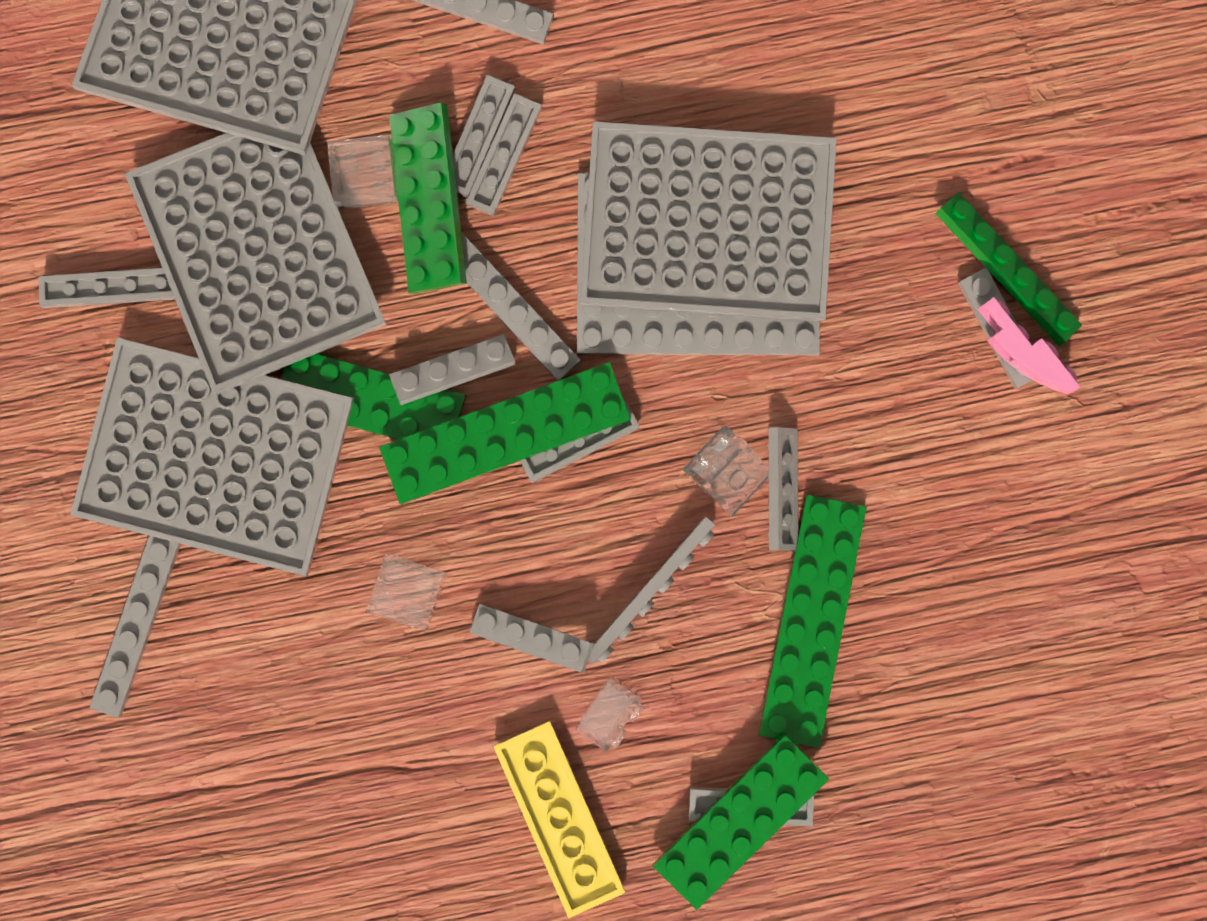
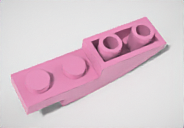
[978,297,1080,394]

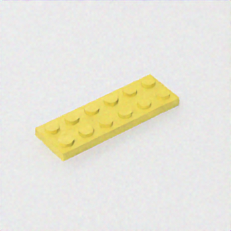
[493,721,625,918]

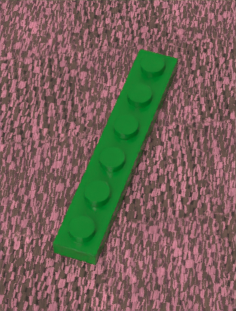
[935,192,1082,347]

